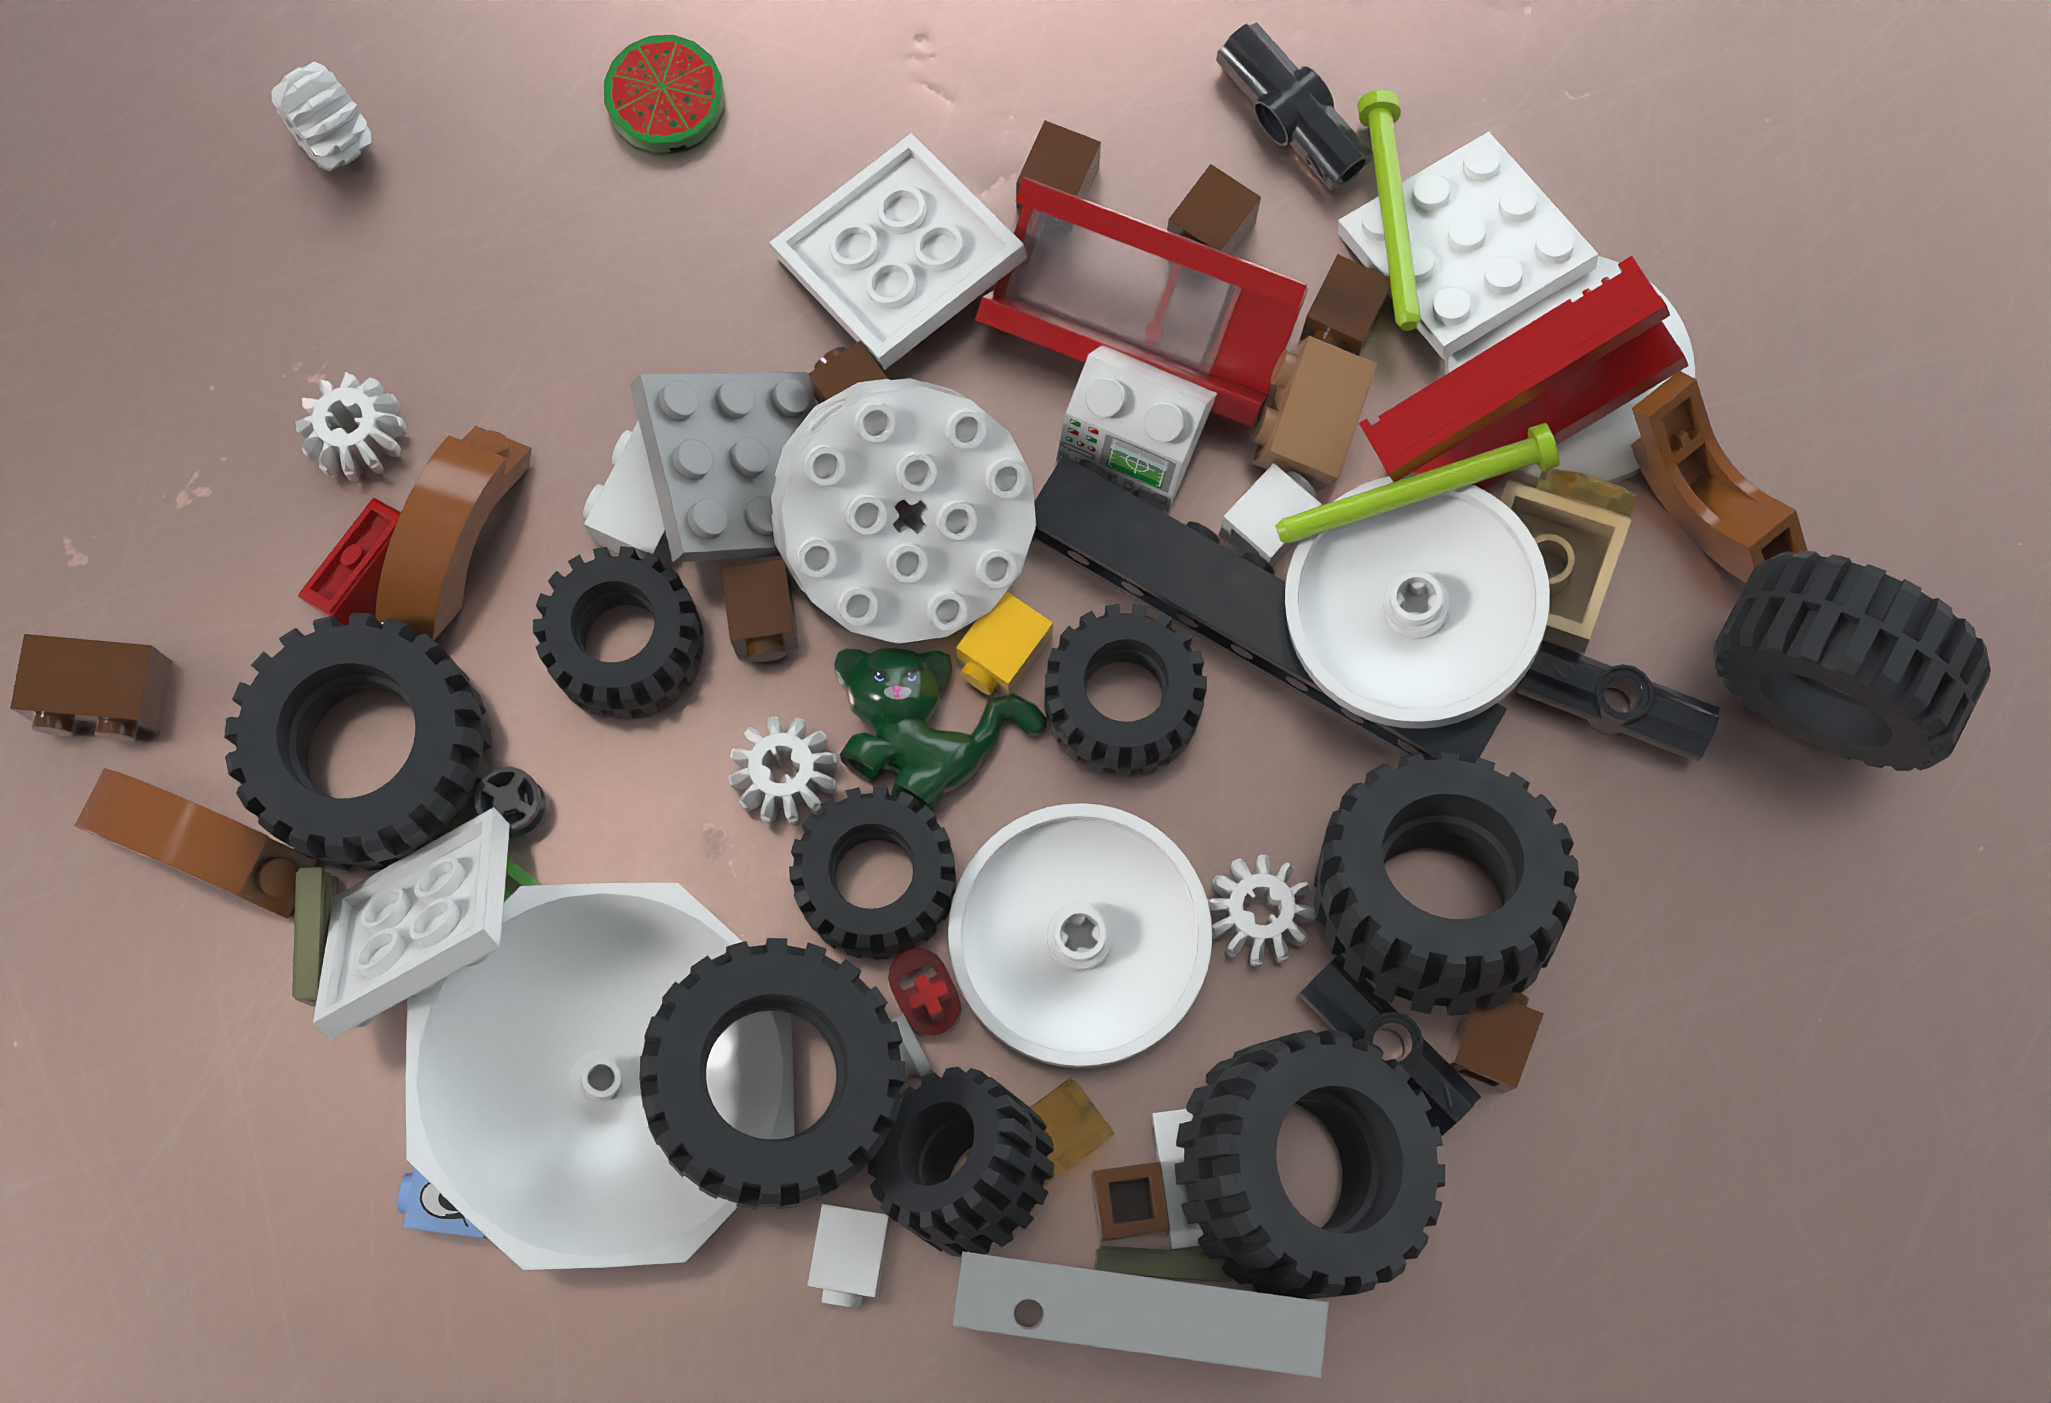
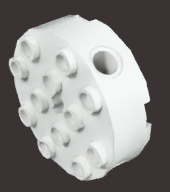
[771,378,1036,644]

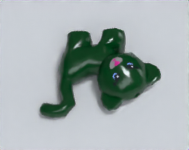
[834,648,1047,810]

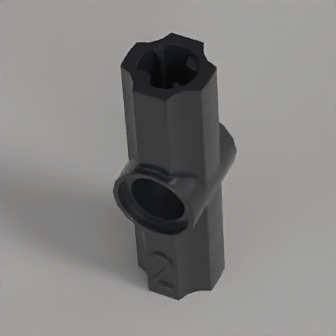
[1216,22,1373,191]
[1516,640,1720,762]
[1298,954,1481,1137]

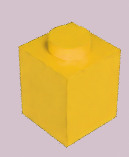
[956,591,1053,696]

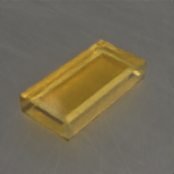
[1536,468,1638,517]

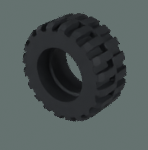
[1713,551,1991,771]
[224,613,492,871]
[1313,752,1579,1016]
[639,938,906,1210]
[1175,1029,1445,1299]

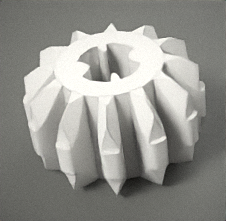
[271,61,372,171]
[295,372,407,482]
[729,716,838,826]
[1207,854,1316,967]

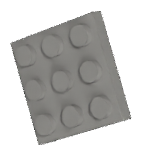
[630,372,816,562]

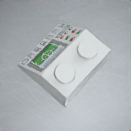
[1055,345,1217,509]

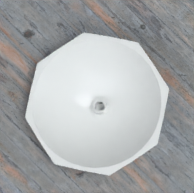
[406,883,794,1270]

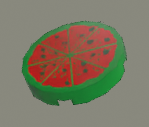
[604,34,724,153]

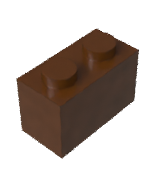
[10,634,172,741]

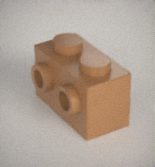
[1251,336,1377,490]

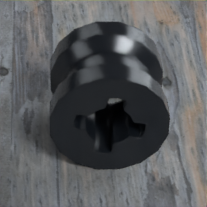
[474,767,548,839]

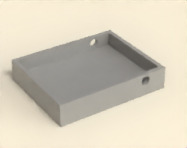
[952,1252,1329,1378]

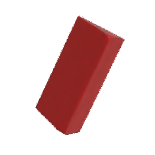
[298,498,401,625]

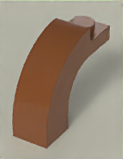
[1630,371,1808,583]
[375,426,532,640]
[74,768,317,919]

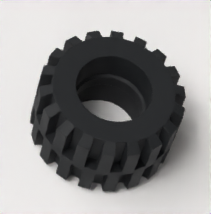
[533,546,704,719]
[1044,604,1207,777]
[789,786,956,960]
[868,1067,1055,1257]

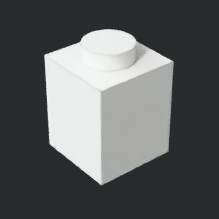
[1219,463,1321,567]
[807,1204,892,1309]

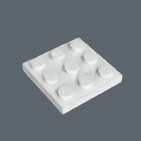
[1338,132,1598,360]
[769,133,1028,370]
[313,807,510,1040]

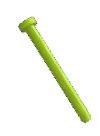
[1357,89,1421,331]
[1275,423,1559,543]

